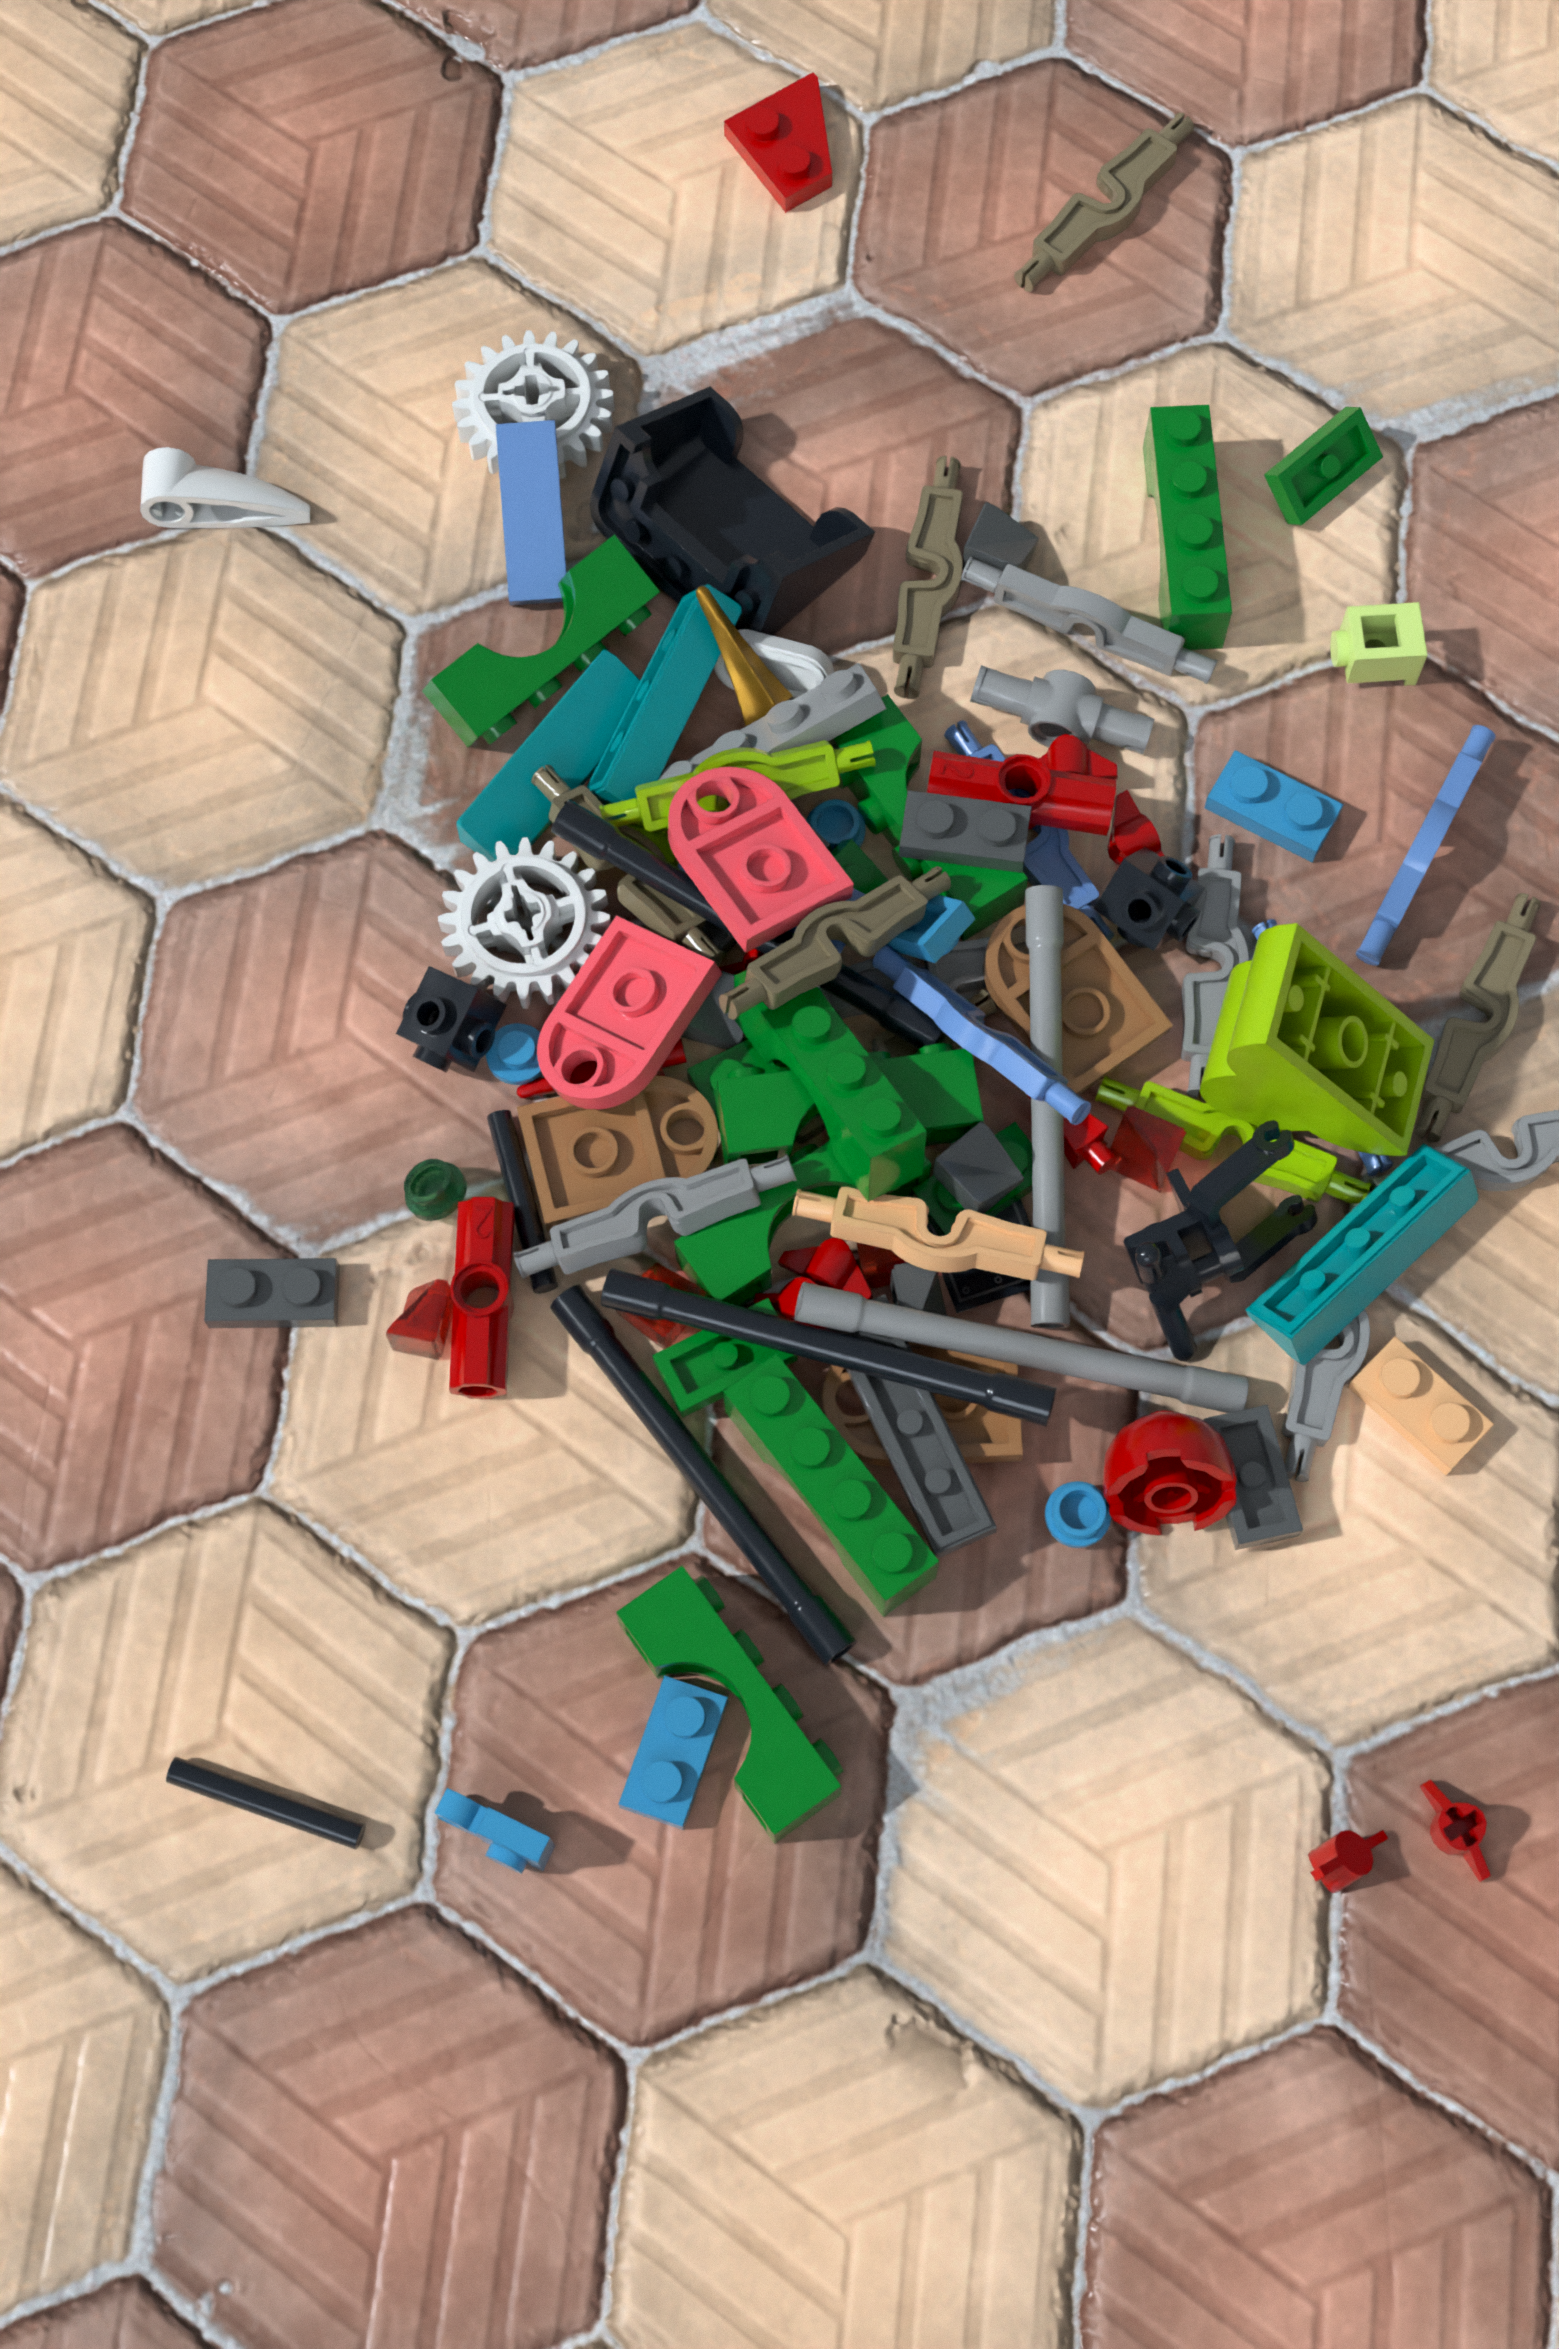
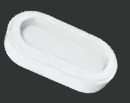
[714,629,834,700]

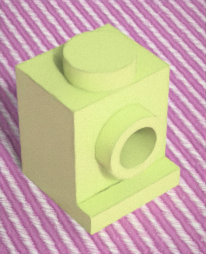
[1330,602,1427,686]

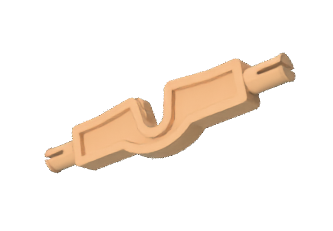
[792,1187,1085,1281]

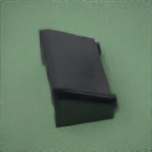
[589,386,875,636]

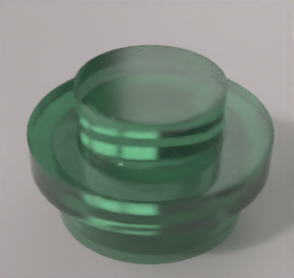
[404,1159,467,1221]

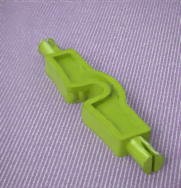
[599,740,876,831]
[1095,1076,1371,1204]

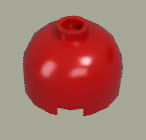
[1103,1410,1237,1535]

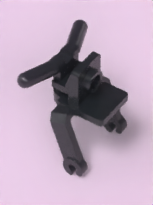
[1123,1120,1318,1361]

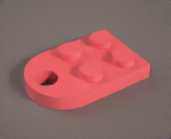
[668,767,854,953]
[537,915,723,1109]

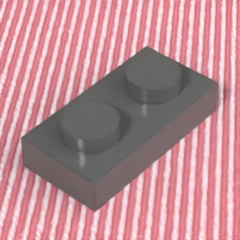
[899,790,1031,873]
[204,1258,340,1328]
[1203,1405,1303,1550]

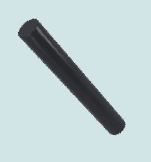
[487,1110,558,1294]
[166,1757,366,1850]

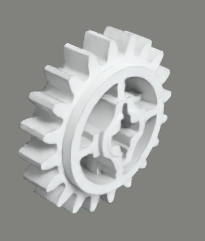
[452,330,615,479]
[438,837,611,1009]

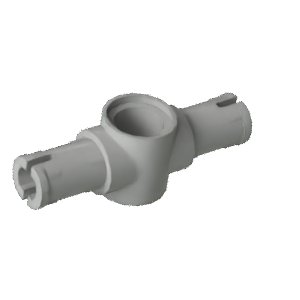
[970,665,1154,755]

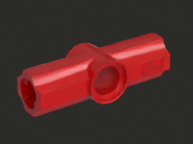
[927,751,1117,836]
[449,1197,515,1399]

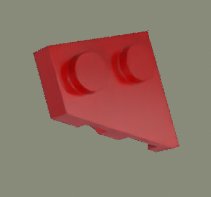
[724,72,832,213]

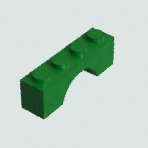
[1143,405,1232,650]
[422,534,660,748]
[828,694,1028,941]
[734,970,927,1202]
[715,1043,984,1168]
[674,1141,931,1306]
[723,1353,939,1617]
[616,1565,844,1844]

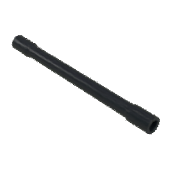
[551,800,943,1049]
[601,1268,1057,1427]
[550,1285,857,1666]

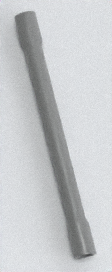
[1025,885,1070,1329]
[795,1282,1249,1413]

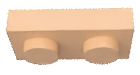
[1348,1336,1494,1476]

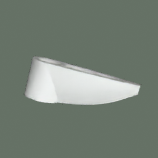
[140,447,310,528]

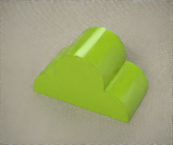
[1200,923,1435,1156]

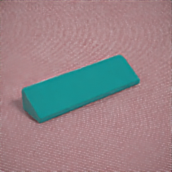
[587,584,742,805]
[456,649,640,862]
[1245,1143,1479,1365]

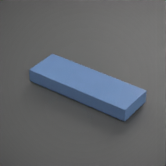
[495,420,567,606]

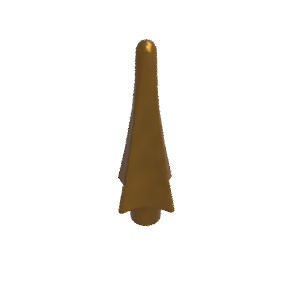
[696,586,793,726]

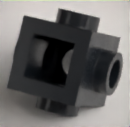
[1094,846,1205,951]
[396,966,507,1073]

